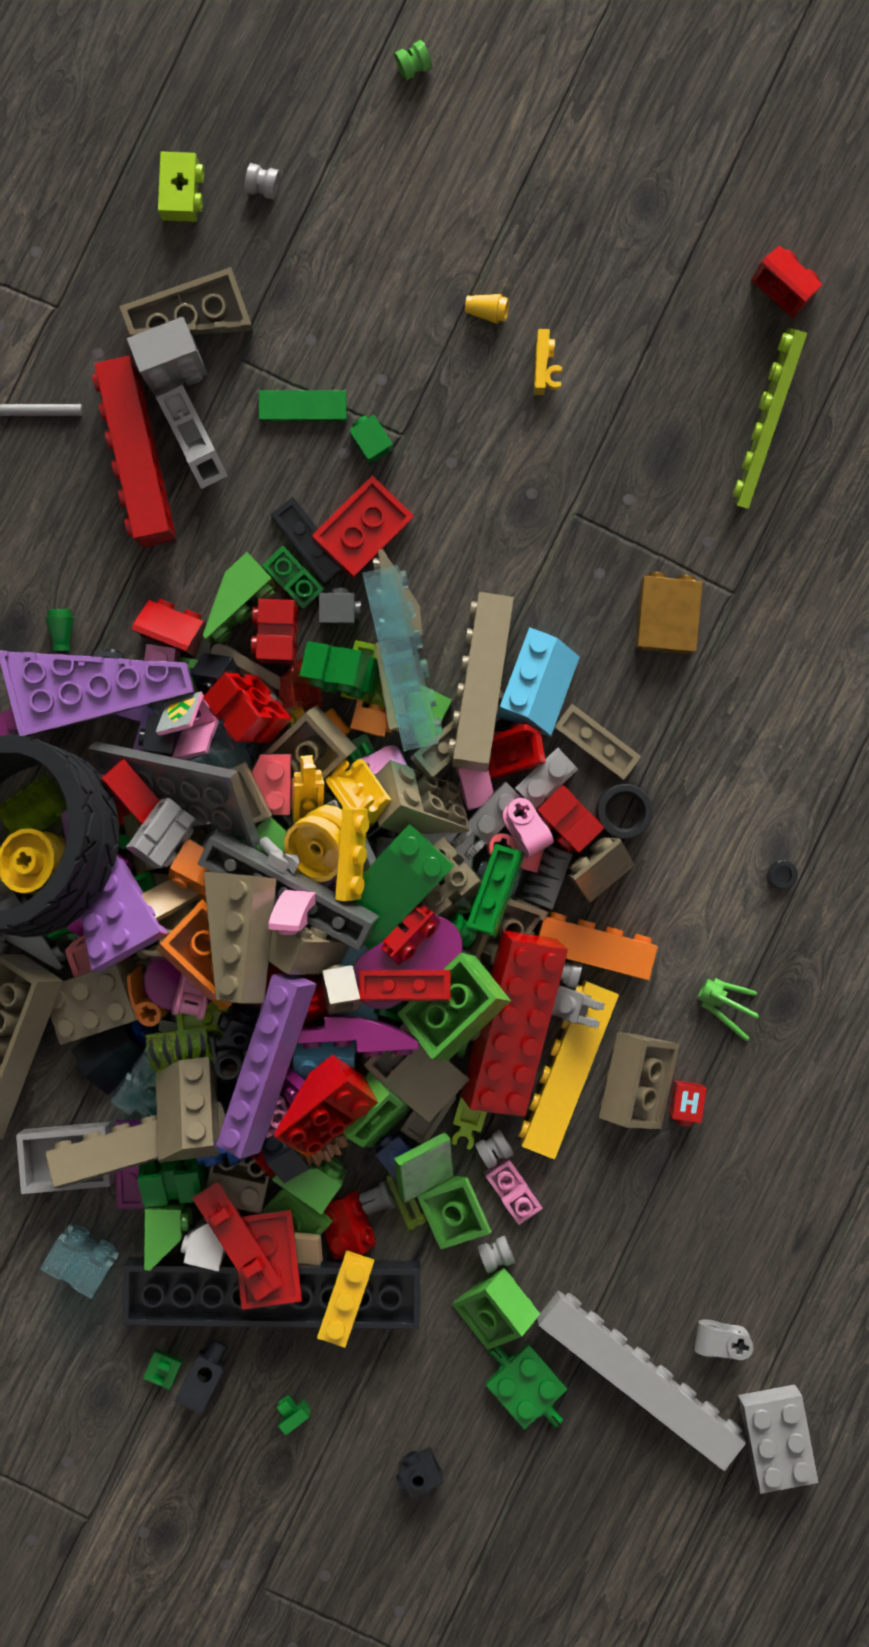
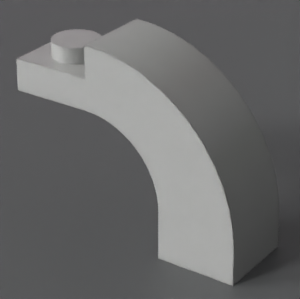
[155,382,227,489]

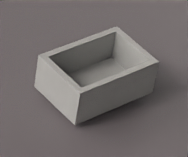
[127,317,208,395]
[16,1121,116,1194]
[738,1384,819,1494]

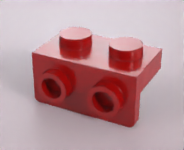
[488,723,546,779]
[323,1190,376,1260]

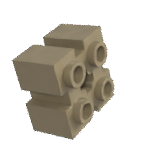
[421,836,482,919]

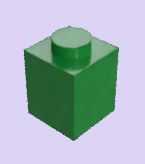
[349,415,394,466]

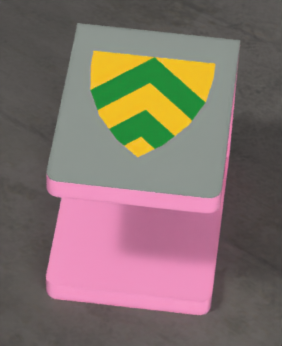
[156,692,219,760]

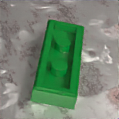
[259,390,347,422]
[466,844,525,938]

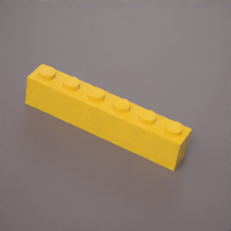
[518,980,619,1159]

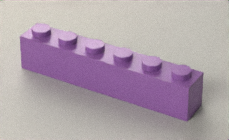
[216,973,317,1159]

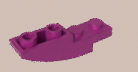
[297,1014,419,1057]

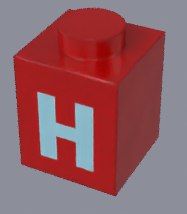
[668,1080,707,1127]

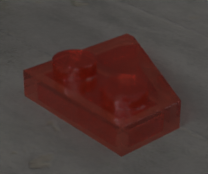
[279,655,322,709]

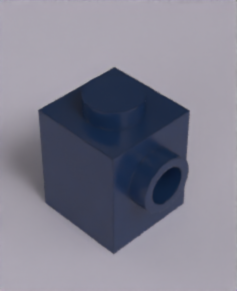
[375,1131,413,1178]

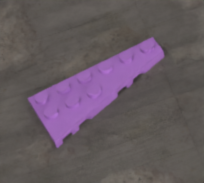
[0,650,195,737]
[61,809,168,972]

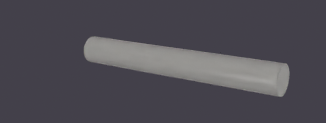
[0,404,83,416]

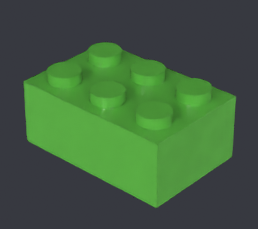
[397,953,511,1061]

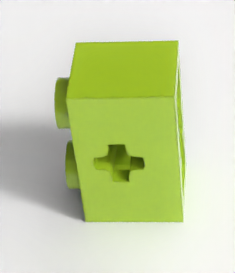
[158,151,204,222]

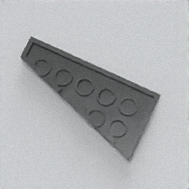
[88,741,260,848]

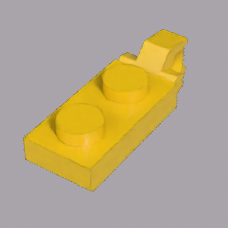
[292,755,324,825]

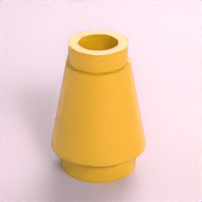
[465,294,509,324]

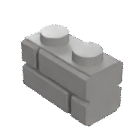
[514,748,578,809]
[126,798,196,869]

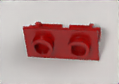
[381,904,440,965]

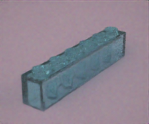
[362,565,443,751]

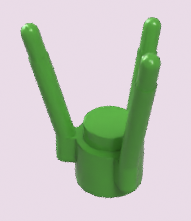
[697,978,759,1041]

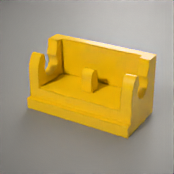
[325,759,391,824]

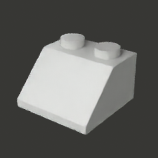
[181,1217,226,1271]

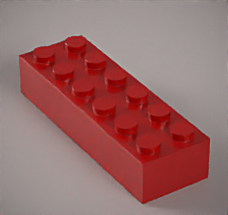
[92,356,177,548]
[461,930,568,1117]

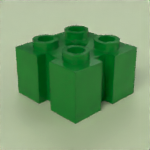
[299,641,380,699]
[137,1158,206,1208]

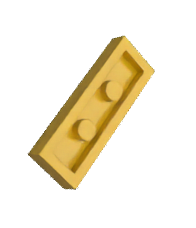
[335,808,369,901]
[317,1250,374,1348]

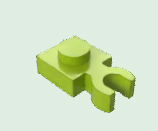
[452,1097,487,1150]

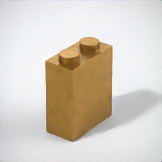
[635,572,703,654]

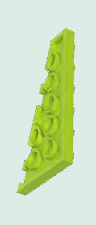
[732,327,807,509]

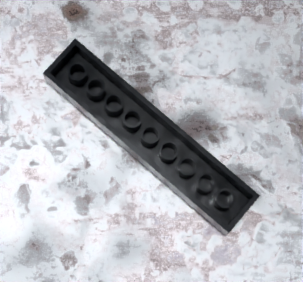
[122,1257,420,1329]

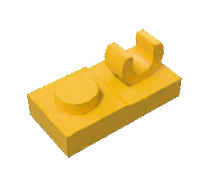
[534,329,562,395]

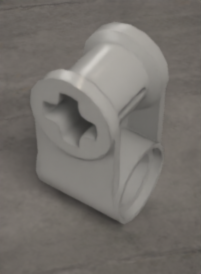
[694,1319,754,1360]

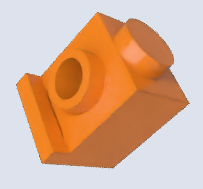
[350,700,393,738]

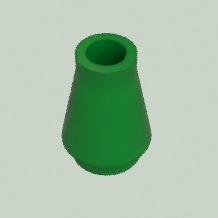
[45,609,75,651]

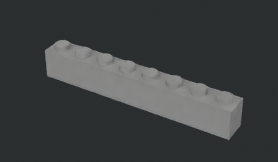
[537,1290,746,1471]

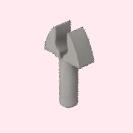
[259,837,300,874]

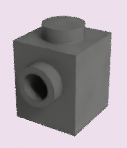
[319,588,361,626]

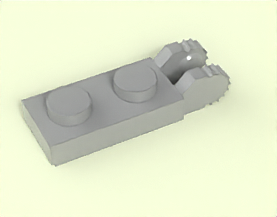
[451,782,522,860]
[552,985,605,1028]

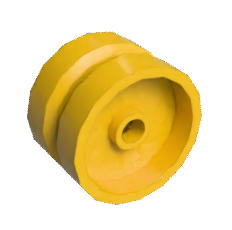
[284,805,342,883]
[0,828,66,895]

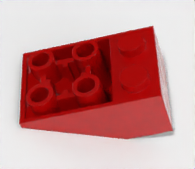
[274,1054,378,1158]

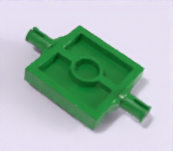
[485,1343,568,1429]

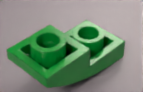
[261,546,324,609]

